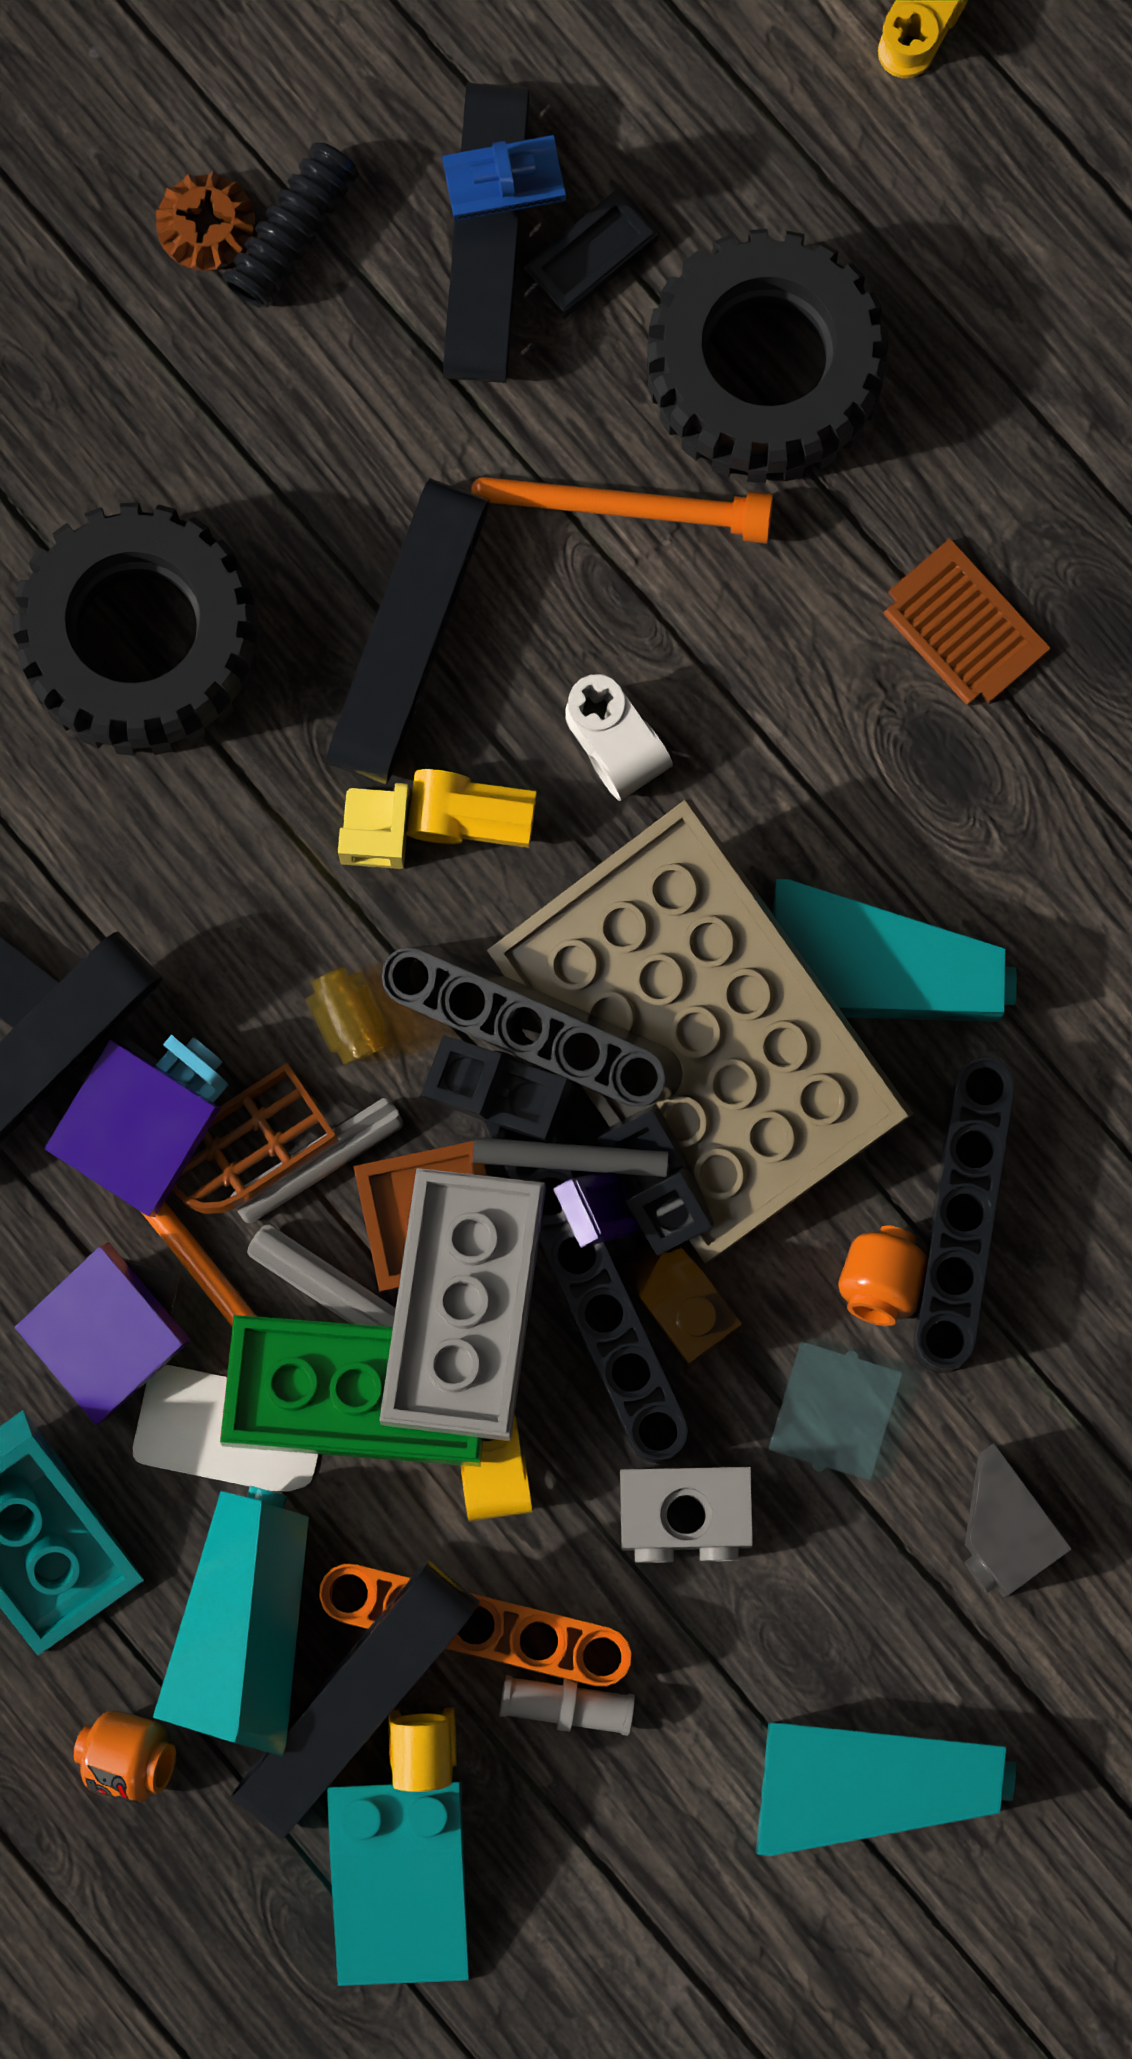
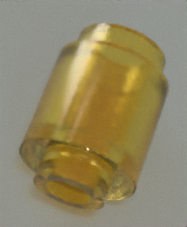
[305,966,390,1066]

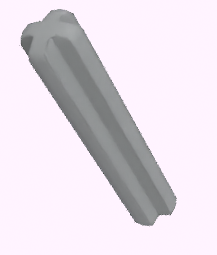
[231,1098,404,1223]
[247,1225,396,1327]

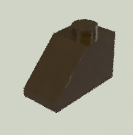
[614,1240,742,1369]

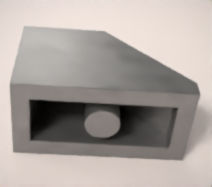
[964,1443,1071,1597]

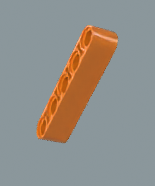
[319,1564,631,1687]

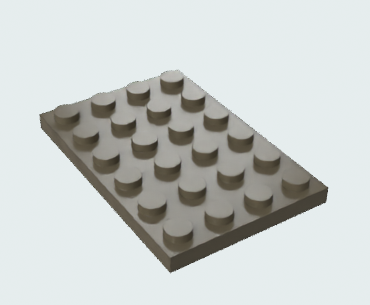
[487,799,914,1264]

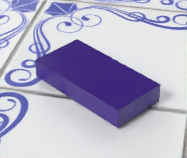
[553,1173,642,1248]

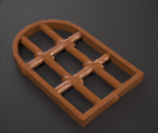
[172,1063,339,1214]

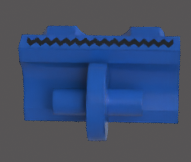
[442,135,566,221]

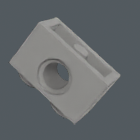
[620,1467,752,1563]

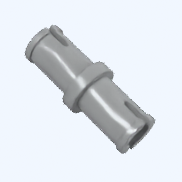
[499,1675,635,1736]

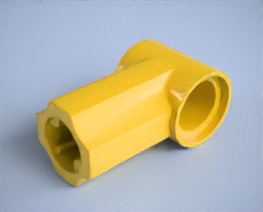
[406,769,536,848]

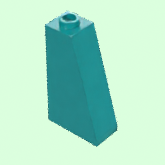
[773,879,1017,1022]
[153,1486,309,1756]
[756,1722,1016,1856]

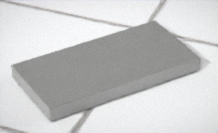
[379,1168,546,1441]

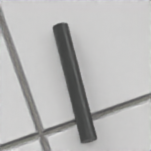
[472,1137,668,1177]

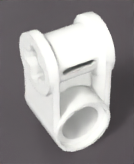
[566,675,673,801]

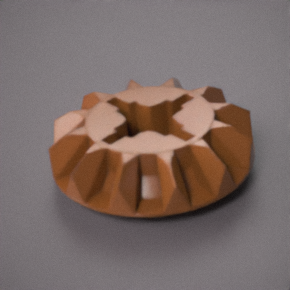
[156,171,255,271]

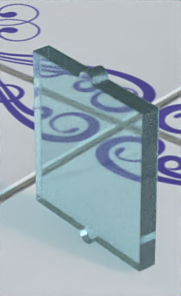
[768,1342,902,1481]

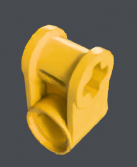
[878,0,968,79]
[460,1414,533,1522]
[389,1708,457,1792]

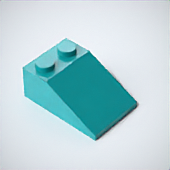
[0,1410,144,1656]
[327,1782,469,1986]

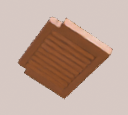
[883,538,1051,706]

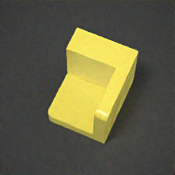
[338,783,410,869]

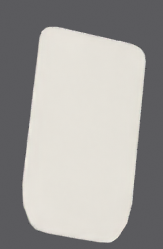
[133,1364,318,1492]

